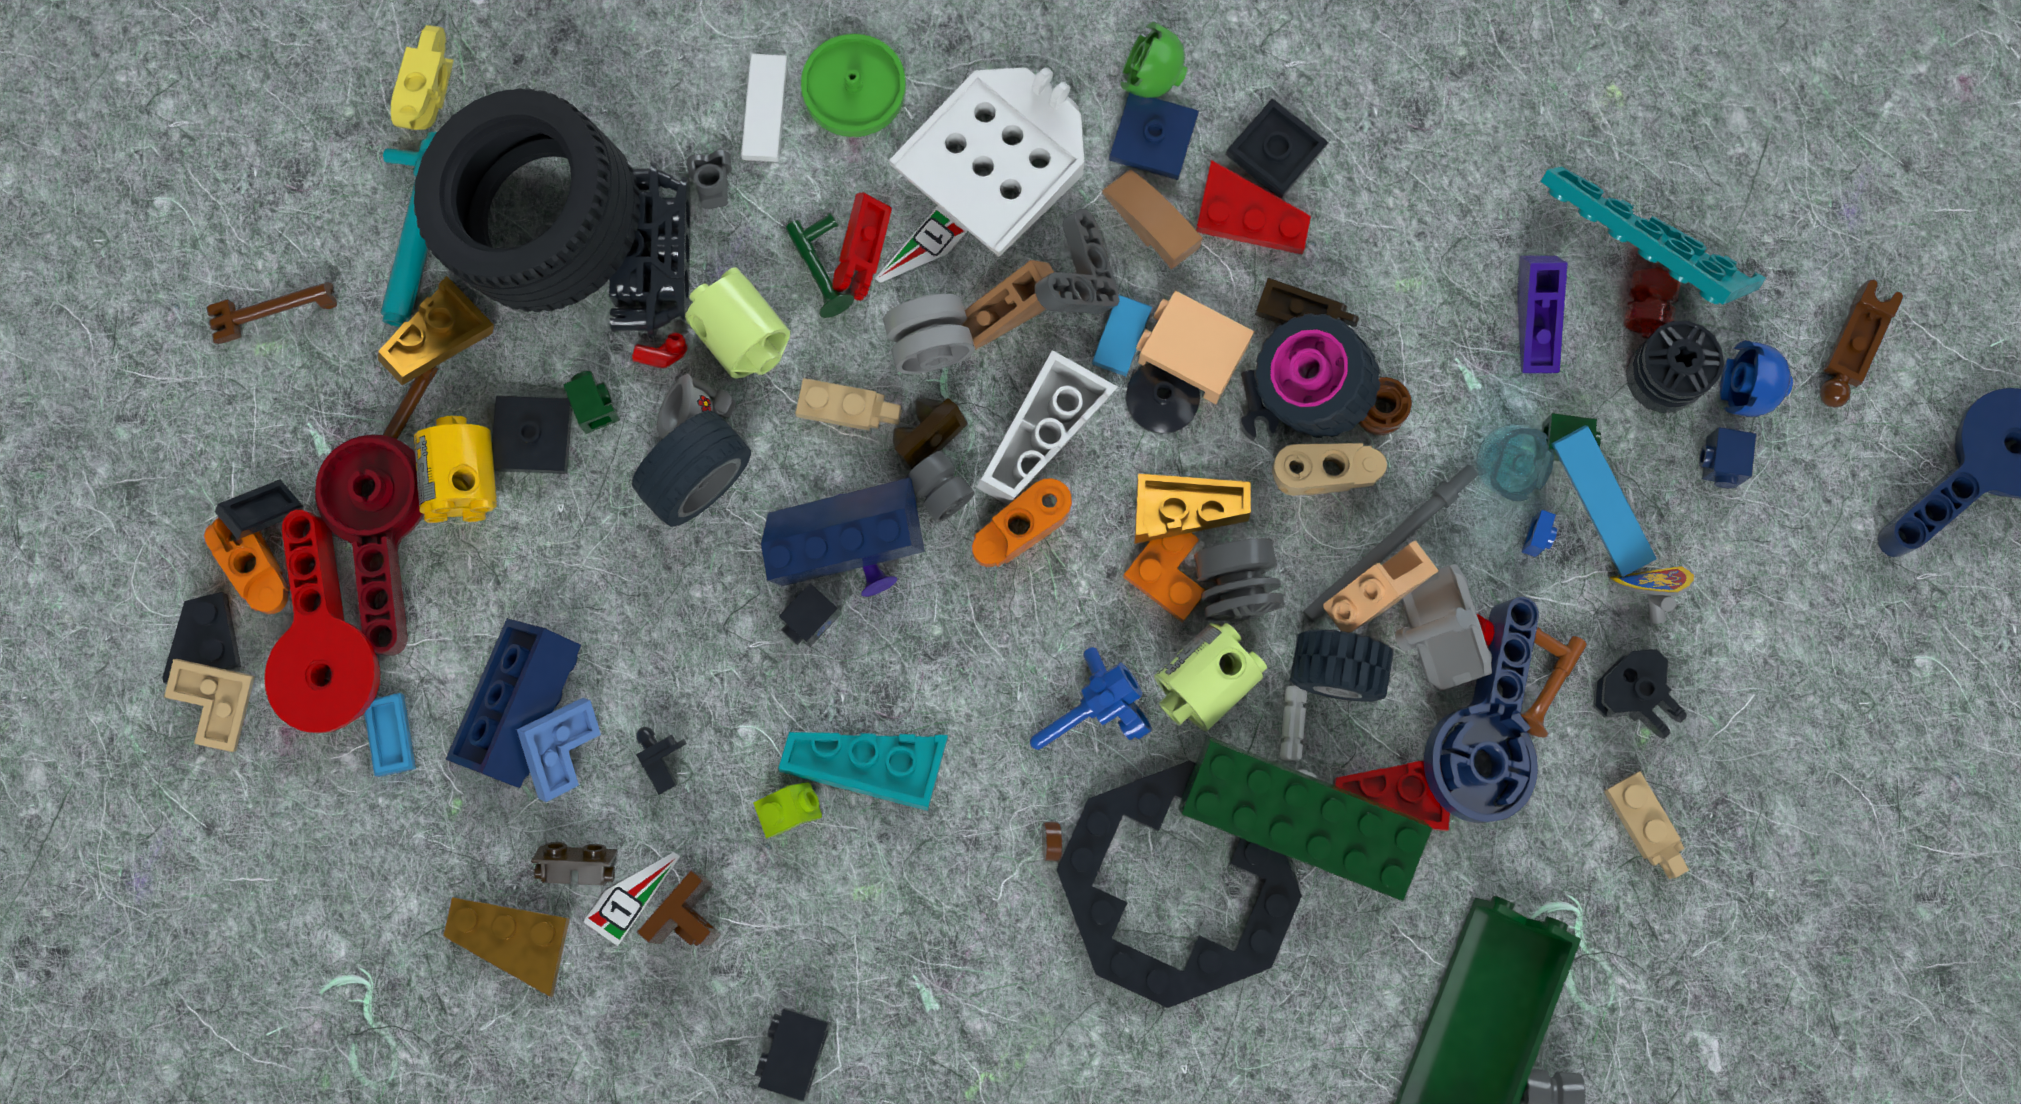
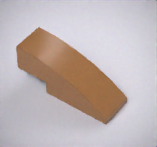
[1102,169,1203,270]

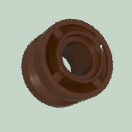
[1359,377,1412,435]

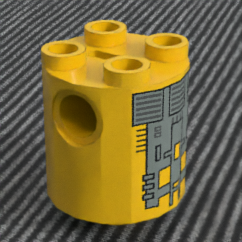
[414,416,497,523]

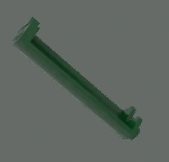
[1394,896,1581,1104]

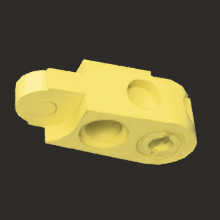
[391,25,454,130]

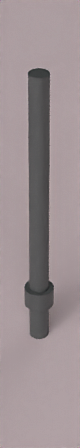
[1303,465,1478,623]

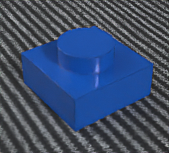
[1521,510,1557,557]

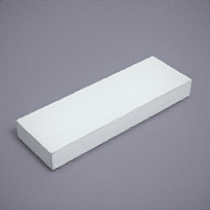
[741,54,788,162]

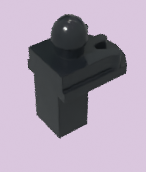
[636,727,687,795]

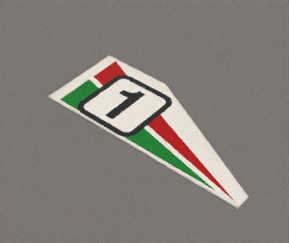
[875,206,968,283]
[583,852,680,946]

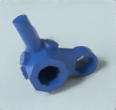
[1030,647,1152,750]

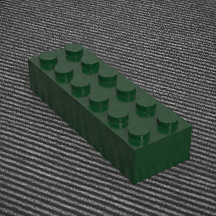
[1178,735,1433,901]

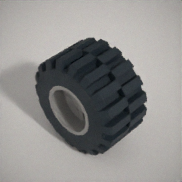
[1290,629,1394,702]

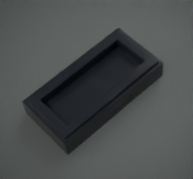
[215,479,304,540]

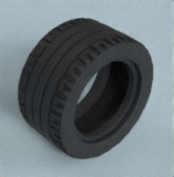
[414,88,641,312]

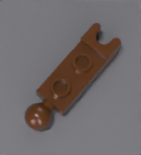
[1820,280,1903,408]

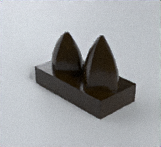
[893,398,968,471]

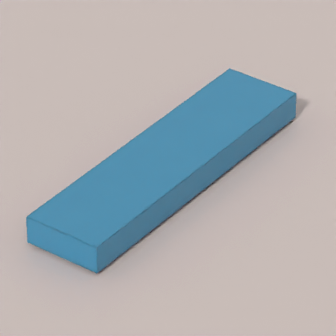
[1551,425,1657,577]

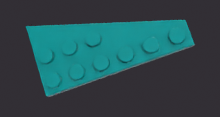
[1540,166,1766,305]

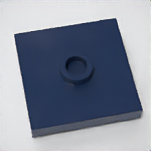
[1109,92,1199,180]

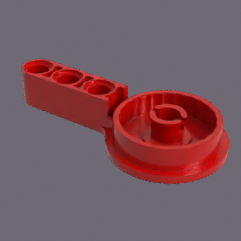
[264,510,380,733]

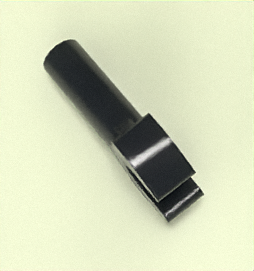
[1240,370,1279,441]

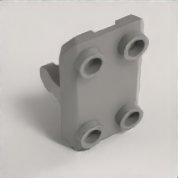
[1395,564,1492,690]

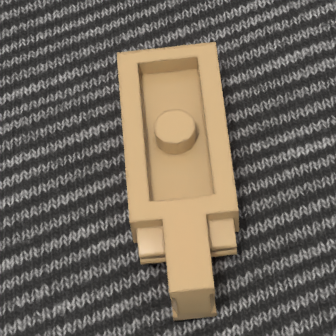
[795,378,902,431]
[1604,771,1689,879]

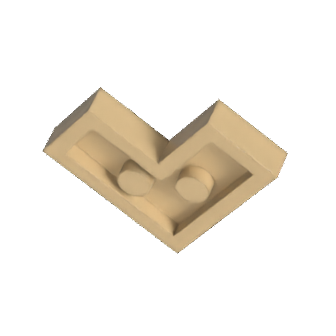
[164,659,255,752]

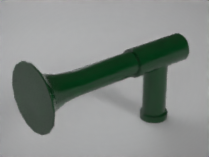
[785,212,854,318]

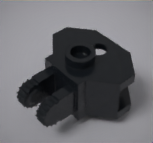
[1593,649,1687,739]

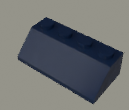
[761,478,925,586]
[445,618,581,788]

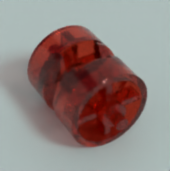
[1623,267,1682,338]

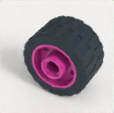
[1254,313,1380,438]

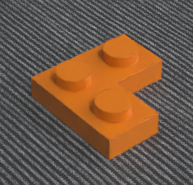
[1123,533,1206,623]

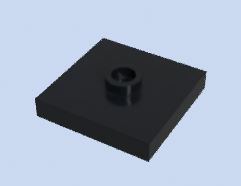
[1225,98,1329,199]
[492,396,572,474]

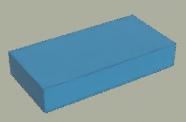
[1092,295,1152,377]
[364,693,416,777]

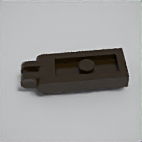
[1255,278,1359,326]

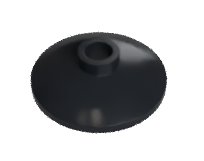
[1126,363,1200,434]

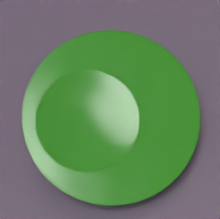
[801,34,906,137]

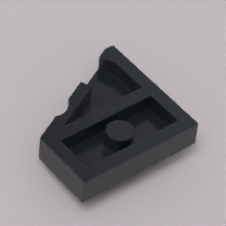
[162,592,241,684]

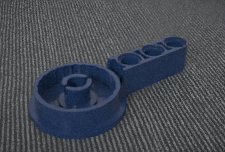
[1877,388,2021,557]

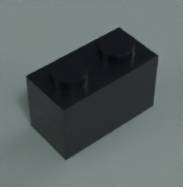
[755,1008,832,1102]

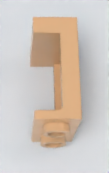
[1136,290,1254,404]
[1323,540,1438,633]

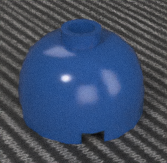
[1720,340,1793,417]

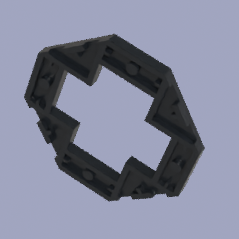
[1056,760,1302,1008]

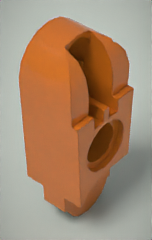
[972,478,1072,568]
[204,517,290,614]

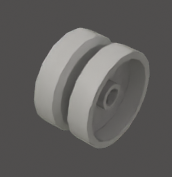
[883,294,975,374]

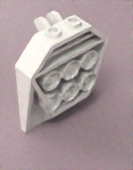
[889,67,1084,256]

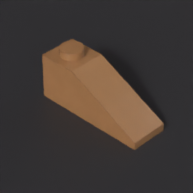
[962,260,1060,350]

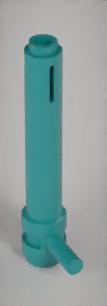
[380,132,437,327]

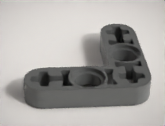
[1035,209,1120,314]

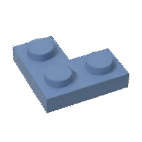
[517,698,601,802]

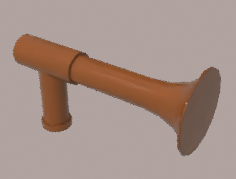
[1520,627,1587,738]

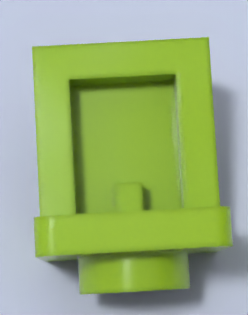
[753,782,822,839]

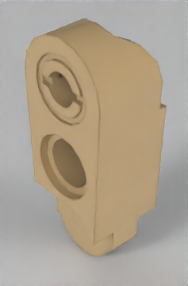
[1272,443,1387,496]

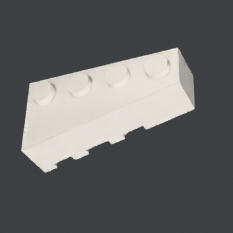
[976,350,1118,505]

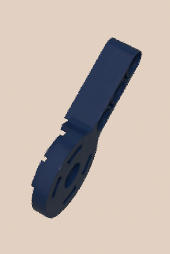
[1424,597,1539,823]

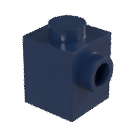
[1699,427,1756,489]

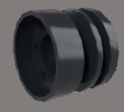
[1626,321,1724,413]

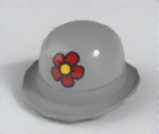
[656,374,713,439]

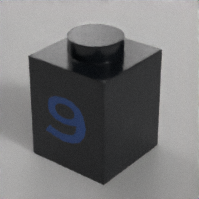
[779,583,841,648]

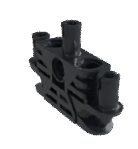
[609,161,691,338]

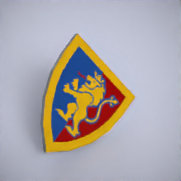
[1608,566,1694,624]

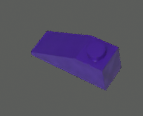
[1517,256,1568,373]

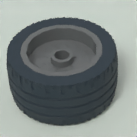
[631,411,751,527]

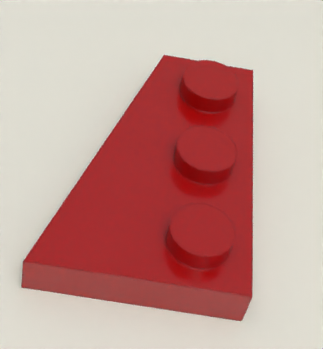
[1196,160,1311,255]
[1333,760,1450,832]

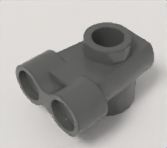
[687,150,732,209]

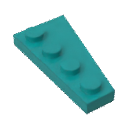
[778,732,948,811]

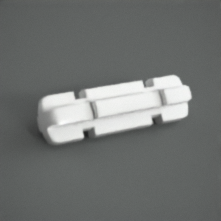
[1280,685,1307,761]

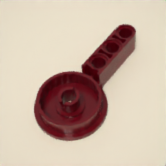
[315,434,424,656]

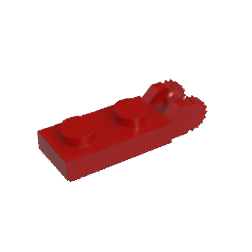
[832,192,892,301]

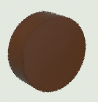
[1042,822,1062,861]

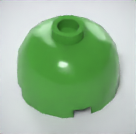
[1120,21,1187,98]

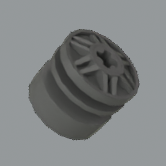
[1194,538,1285,622]

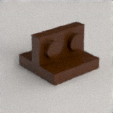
[637,870,721,946]

